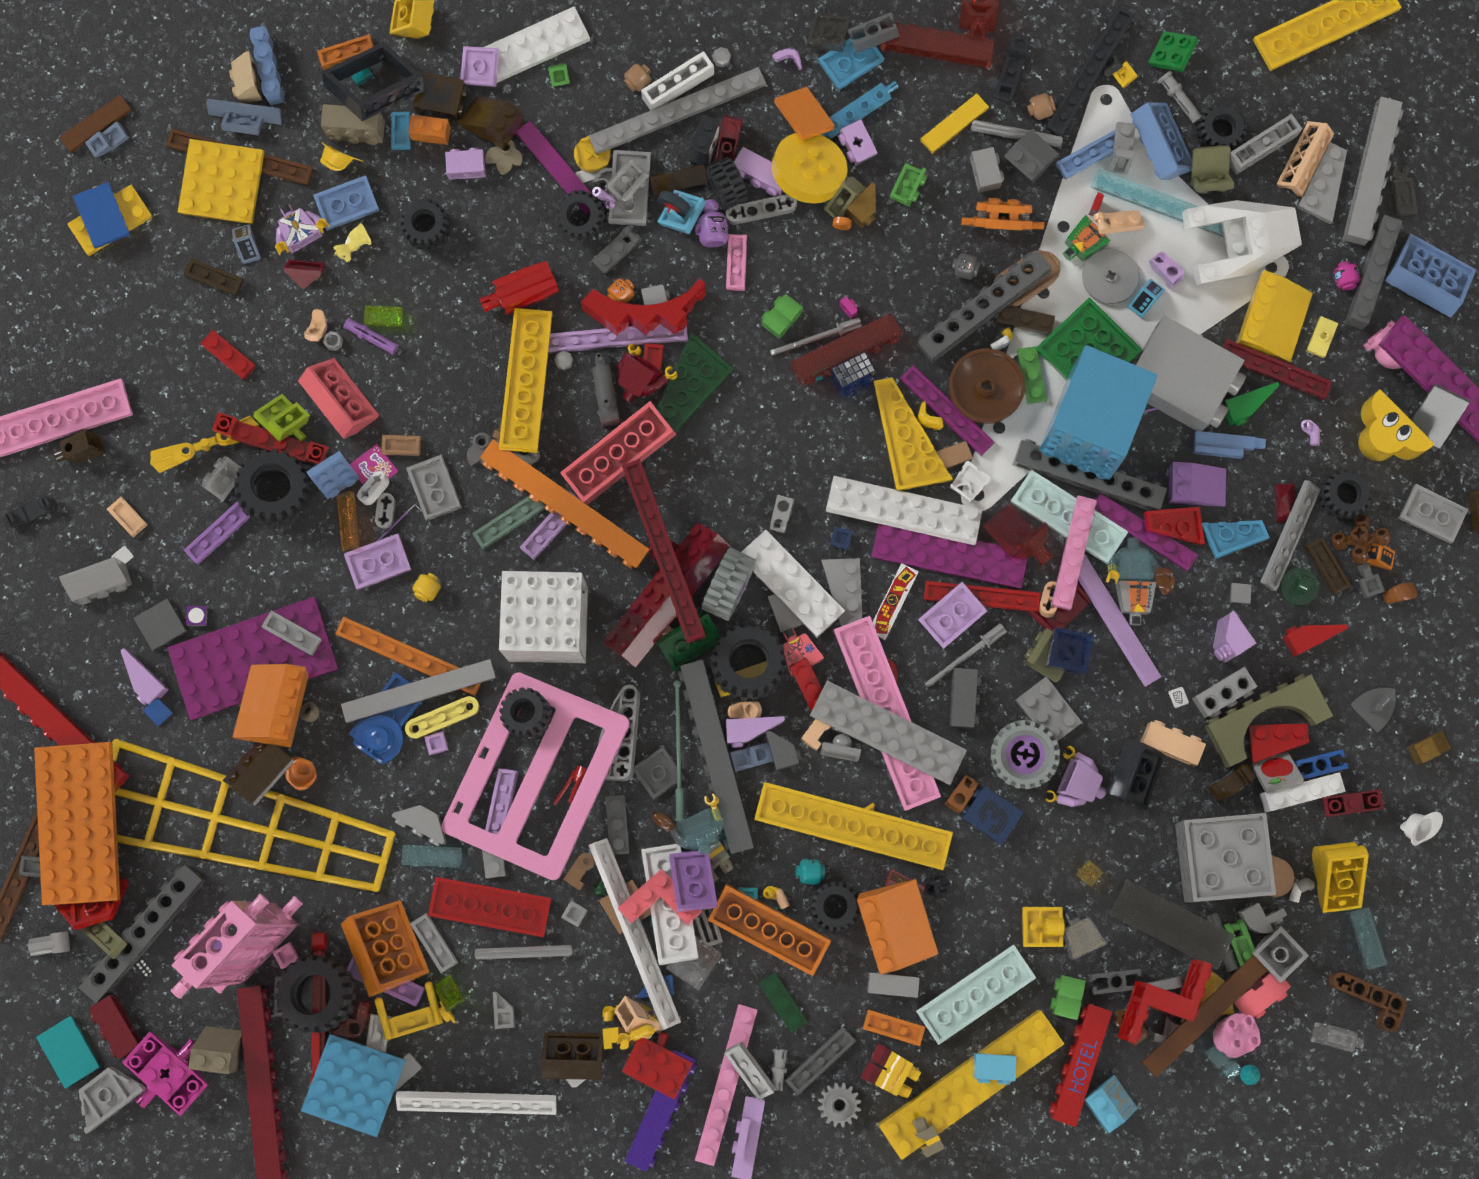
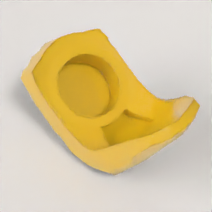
[918,401,943,430]

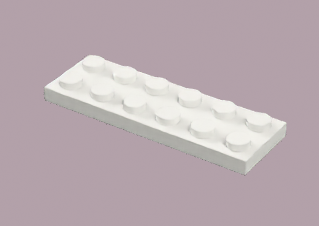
[485,7,590,83]
[741,530,845,638]
[641,843,698,965]

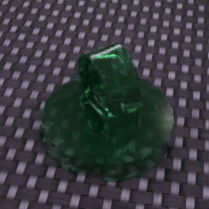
[1279,568,1319,606]

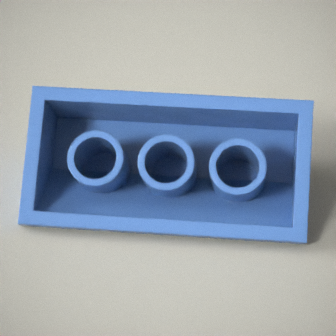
[1130,102,1192,180]

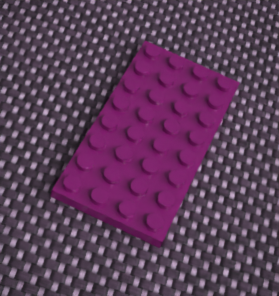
[167,597,339,720]

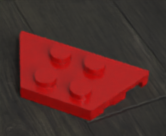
[54,878,129,930]

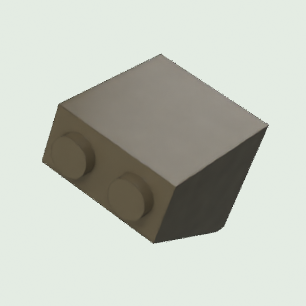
[188,1026,243,1074]

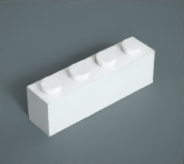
[641,51,714,111]
[1260,772,1345,812]

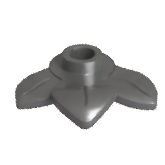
[467,433,499,468]

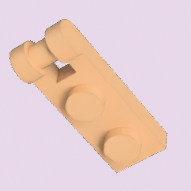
[1093,210,1145,234]

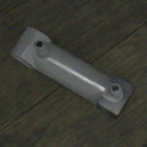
[589,351,620,427]

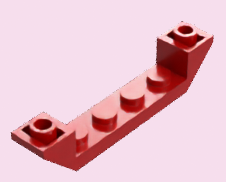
[212,412,329,465]

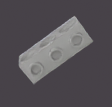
[1192,667,1257,718]

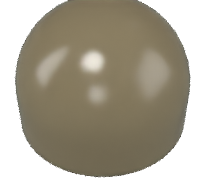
[299,702,319,722]

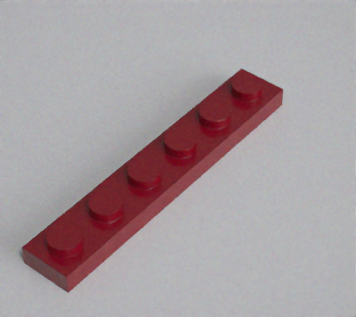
[1222,339,1333,400]

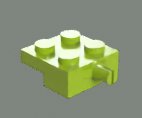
[253,394,310,442]

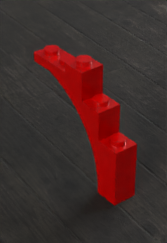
[581,279,706,336]

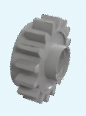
[818,1082,861,1127]

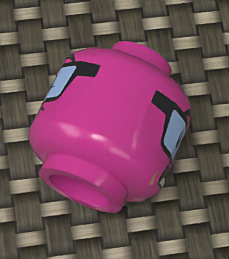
[1333,261,1361,291]

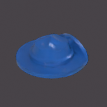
[353,715,403,764]

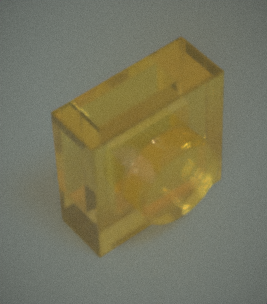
[1075,860,1104,888]

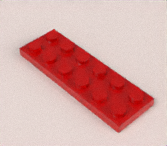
[428,877,552,937]

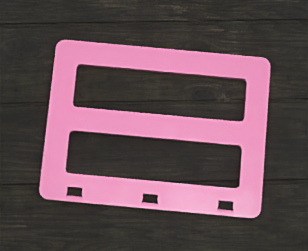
[441,673,630,880]

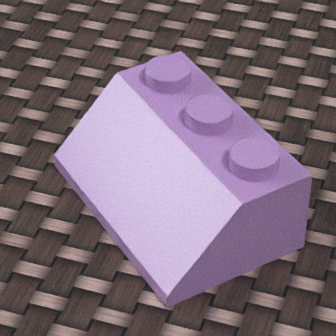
[1213,611,1256,663]

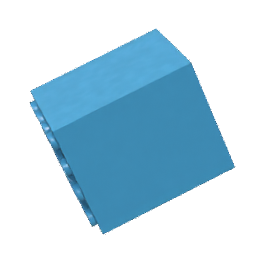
[1039,345,1158,479]

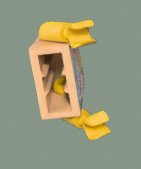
[602,996,662,1050]

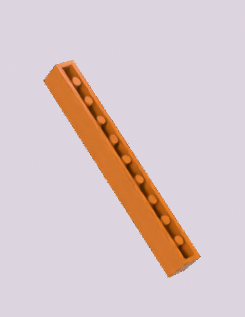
[480,439,649,569]

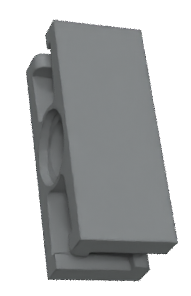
[867,972,919,998]

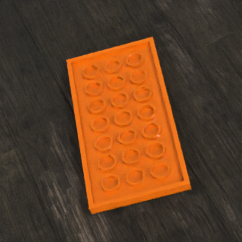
[34,742,120,905]

